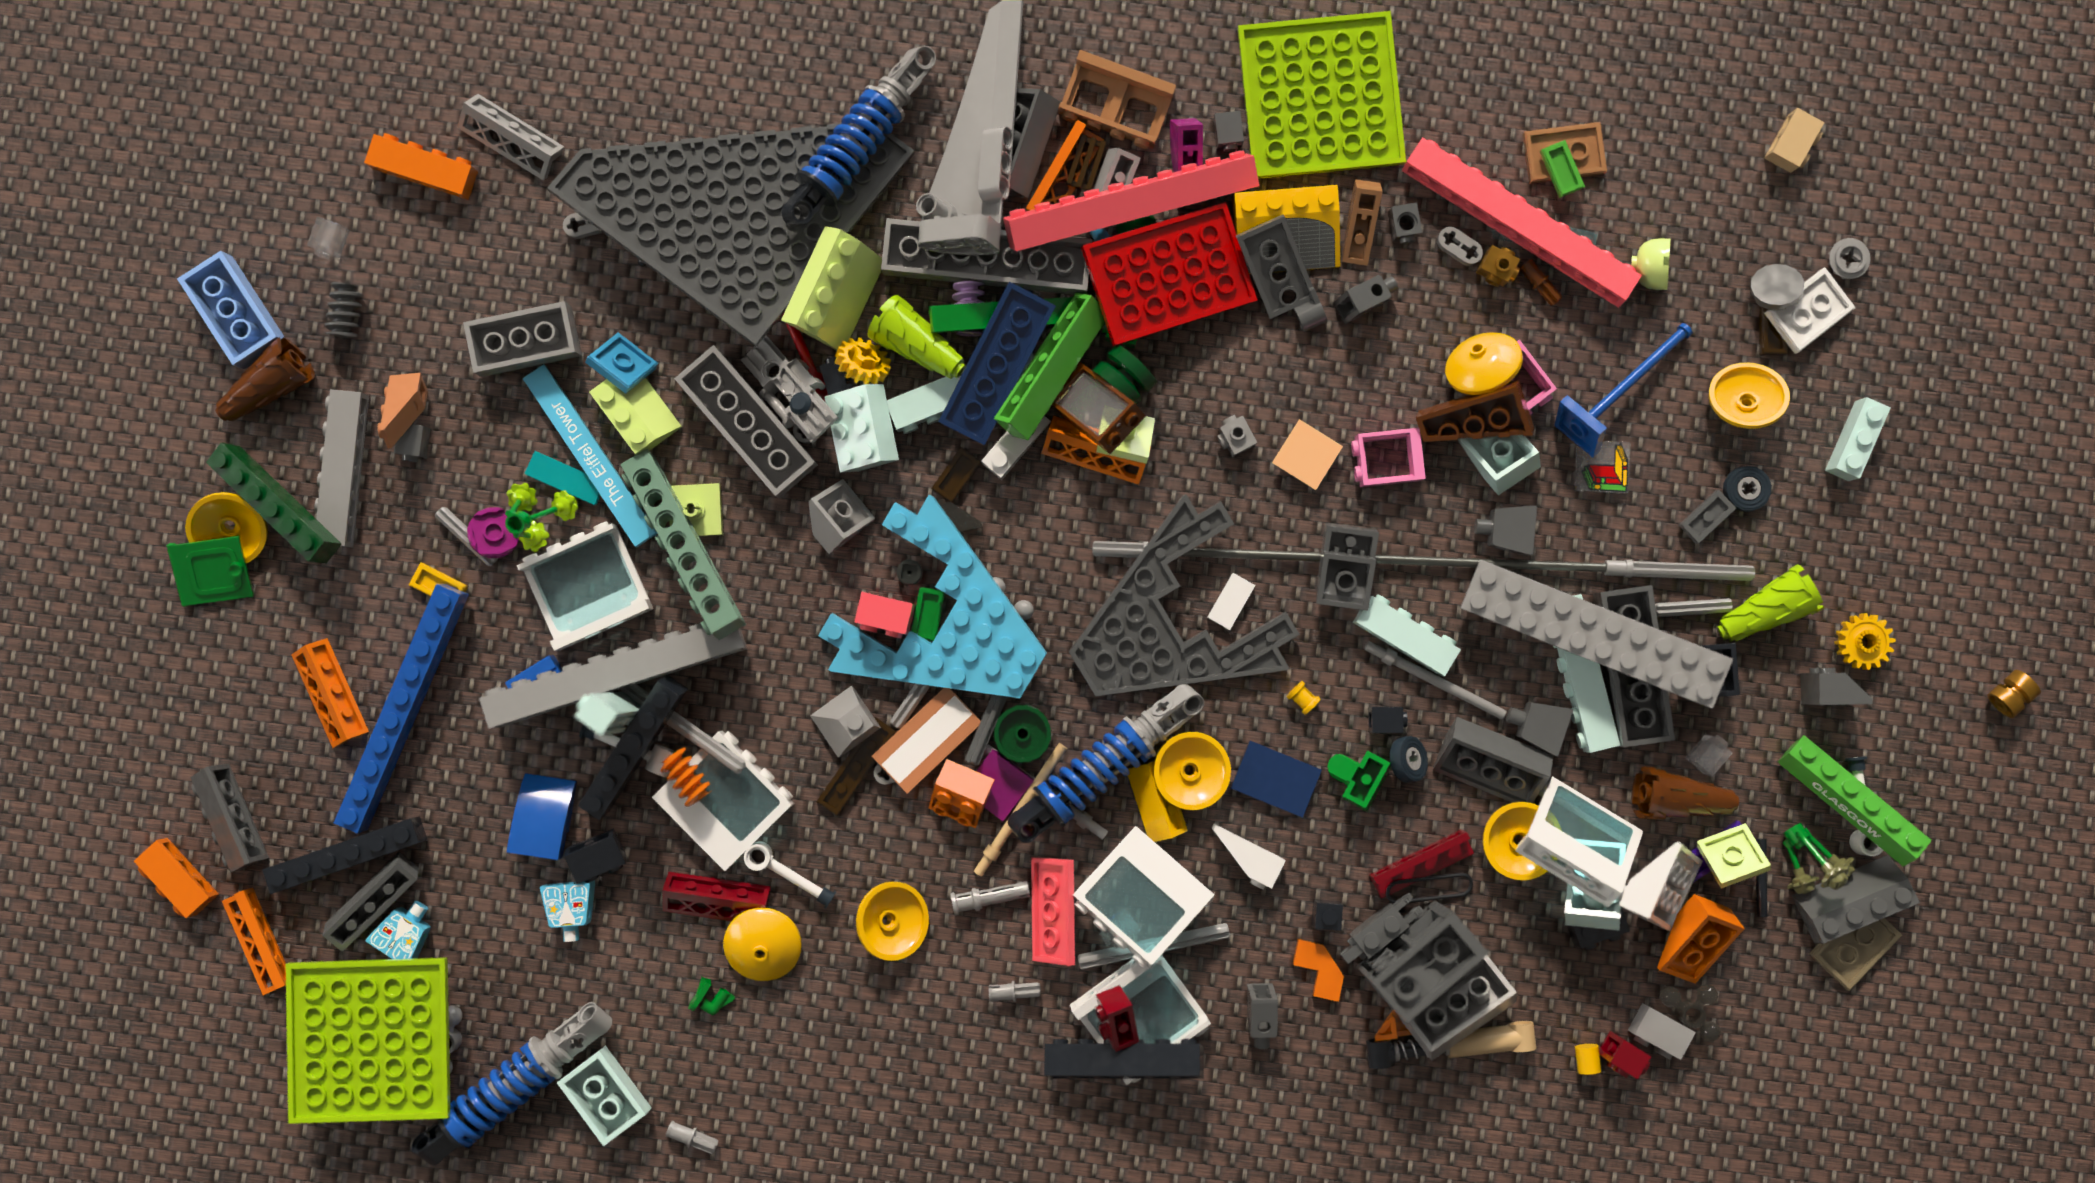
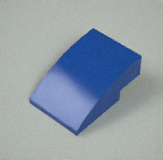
[507,773,577,860]

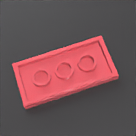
[1031,857,1075,966]

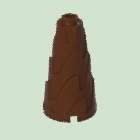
[215,337,315,422]
[1632,767,1739,819]

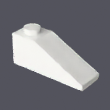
[981,416,1051,480]
[1212,824,1285,890]

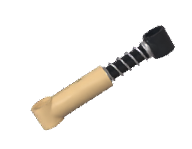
[1366,1021,1537,1069]

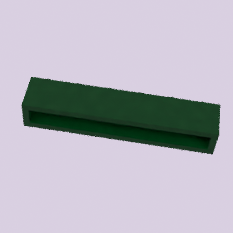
[206,442,342,564]

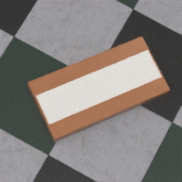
[871,688,980,794]

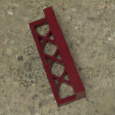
[1369,829,1474,899]
[662,871,770,921]

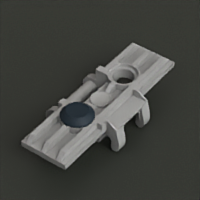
[741,335,838,443]

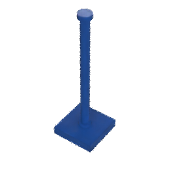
[1554,323,1693,458]

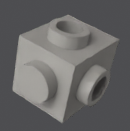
[1217,415,1257,457]

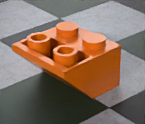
[928,759,995,828]

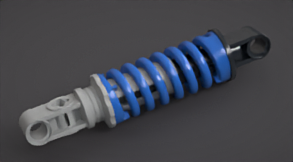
[781,46,936,225]
[1008,684,1204,843]
[411,1002,612,1166]

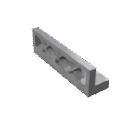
[457,94,564,180]

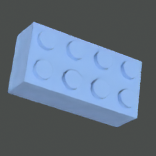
[177,251,285,369]

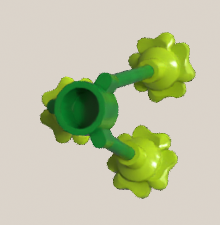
[505,483,578,552]

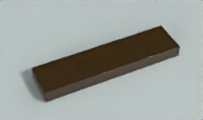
[816,717,897,816]

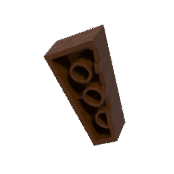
[1416,380,1534,442]

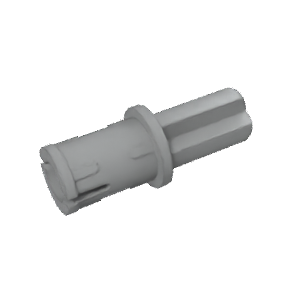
[989,981,1041,1002]
[666,1121,718,1154]

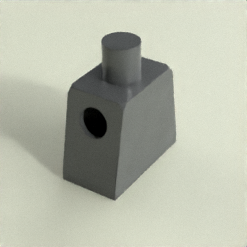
[1333,275,1398,325]
[1474,506,1537,556]
[1506,702,1573,756]
[1247,983,1278,1049]

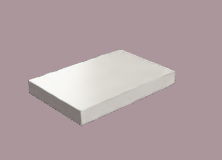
[1764,267,1856,354]

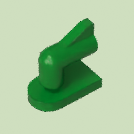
[688,977,735,1015]

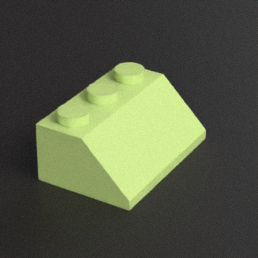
[589,378,682,455]

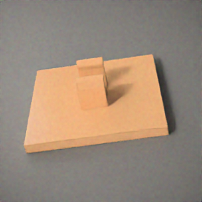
[1272,419,1343,490]

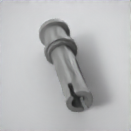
[950,881,1030,916]

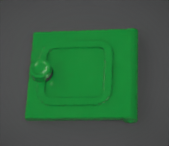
[166,536,254,607]

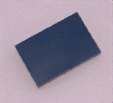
[1230,740,1322,818]

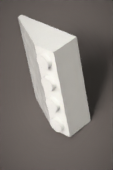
[1619,842,1702,932]

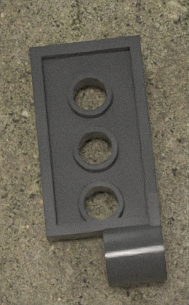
[1236,215,1328,332]

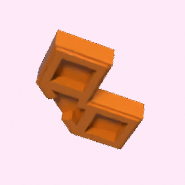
[1292,939,1344,1002]

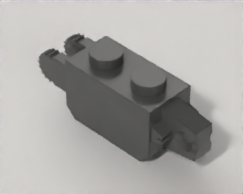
[1340,893,1423,963]

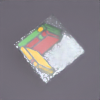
[1575,441,1630,494]

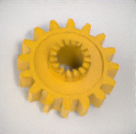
[1834,613,1896,670]

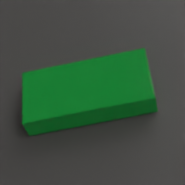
[912,587,945,641]

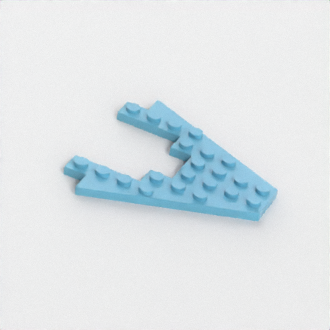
[818,495,1047,698]

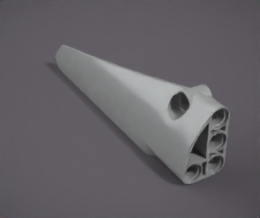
[916,0,1023,255]

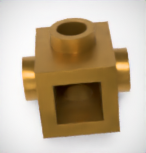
[1476,245,1520,287]

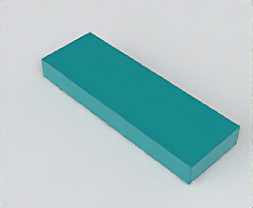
[524,451,601,506]

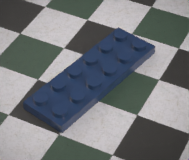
[938,282,1055,445]

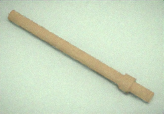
[974,743,1067,877]

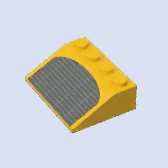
[1232,185,1340,274]

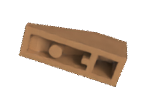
[1342,179,1383,266]

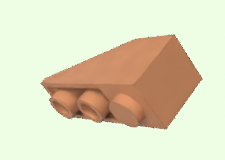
[378,373,428,448]

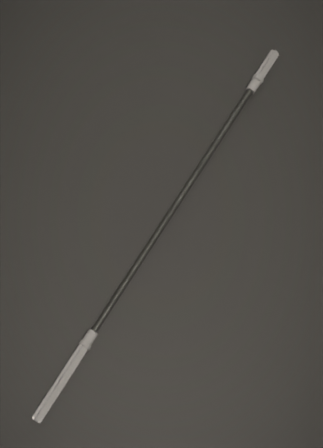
[1092,541,1755,581]

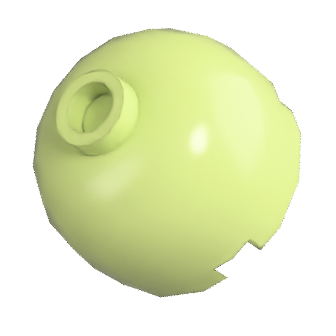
[1631,238,1670,290]

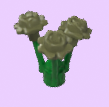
[1782,823,1855,895]

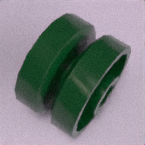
[1092,345,1157,405]
[994,705,1051,762]

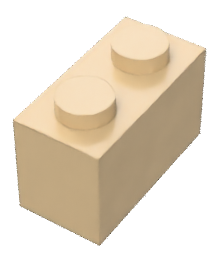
[1764,108,1824,173]

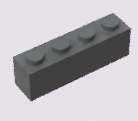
[322,852,419,952]

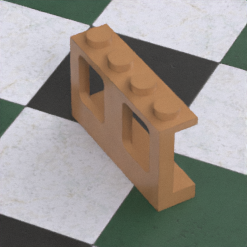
[1058,50,1176,149]

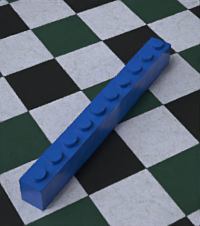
[334,584,469,833]

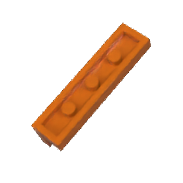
[1026,120,1104,211]
[1041,416,1151,485]
[291,638,369,748]
[222,887,286,995]

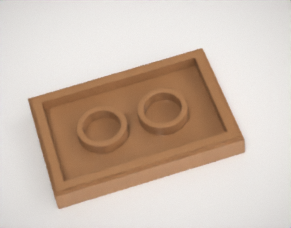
[1523,122,1607,184]

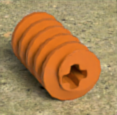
[660,747,713,807]

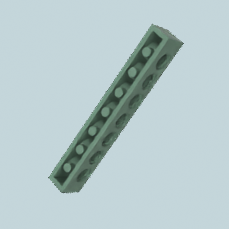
[621,449,746,640]

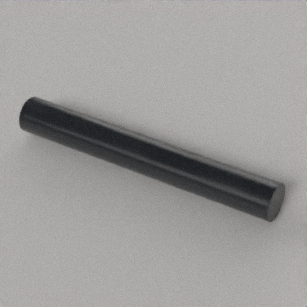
[1756,838,1768,917]

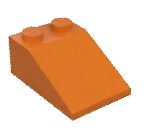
[1657,894,1745,984]

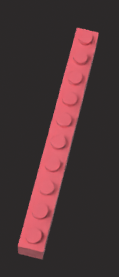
[1402,137,1642,308]
[1003,151,1259,251]

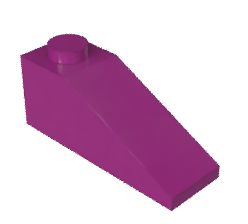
[1170,118,1203,172]

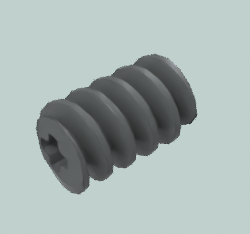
[324,282,364,338]

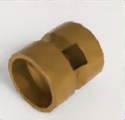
[1987,669,2041,719]

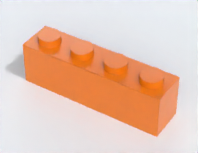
[364,133,478,200]

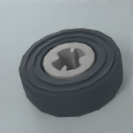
[1723,466,1772,512]
[1390,736,1428,783]

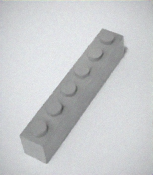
[314,389,369,548]

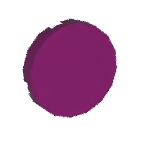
[467,507,519,558]

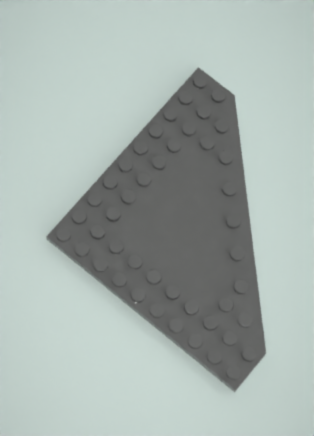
[547,123,914,347]

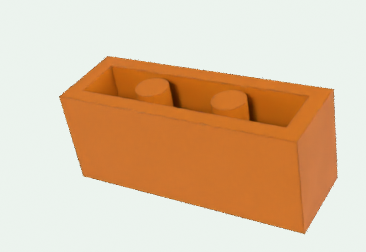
[134,838,219,918]

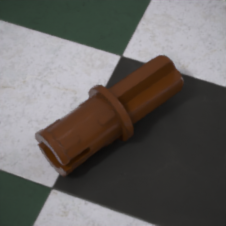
[1520,258,1562,306]

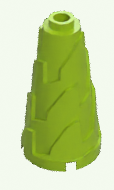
[868,295,966,379]
[1717,564,1824,641]

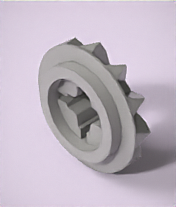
[1828,238,1870,279]

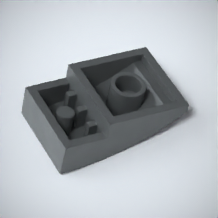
[1316,523,1379,611]

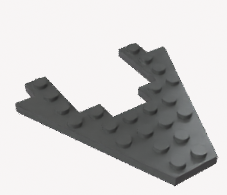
[1069,494,1300,696]

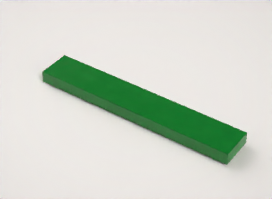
[929,297,1073,333]

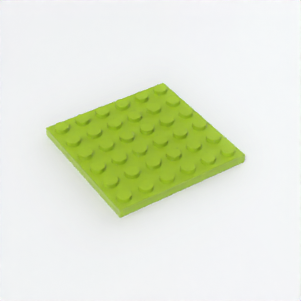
[1237,11,1406,179]
[286,958,451,1124]

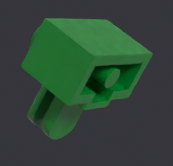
[1328,751,1391,812]

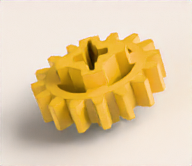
[835,337,891,384]

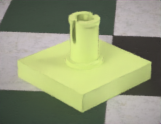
[1096,407,1155,464]
[670,483,723,536]
[1697,823,1771,888]

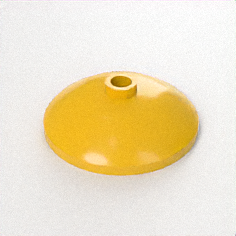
[1445,333,1523,395]
[1708,363,1790,429]
[185,492,268,563]
[1153,732,1231,810]
[1482,802,1560,880]
[856,882,929,961]
[723,908,802,981]

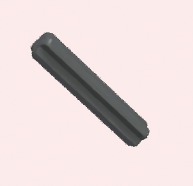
[965,695,1006,766]

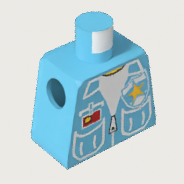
[540,880,595,942]
[365,901,431,959]

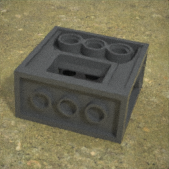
[1356,900,1489,1024]

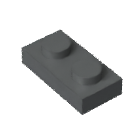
[1679,489,1736,544]

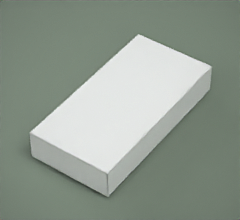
[1207,573,1255,630]

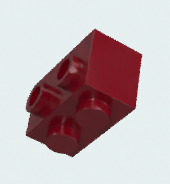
[1095,985,1139,1052]
[1599,1031,1651,1079]

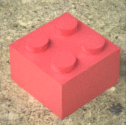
[855,592,916,639]

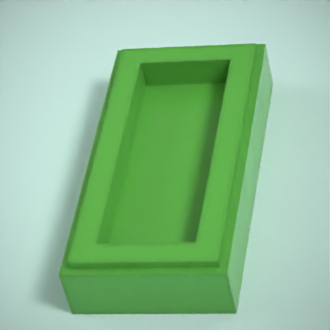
[1540,140,1585,198]

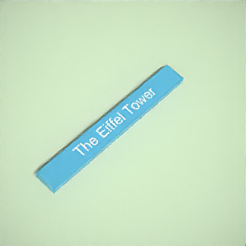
[523,364,658,547]

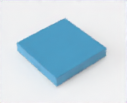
[585,332,658,394]

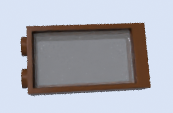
[1051,361,1146,454]

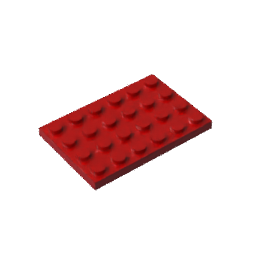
[1081,202,1257,346]

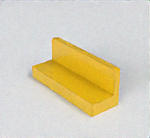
[1128,760,1188,842]

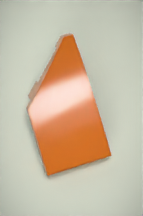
[1375,1010,1412,1041]

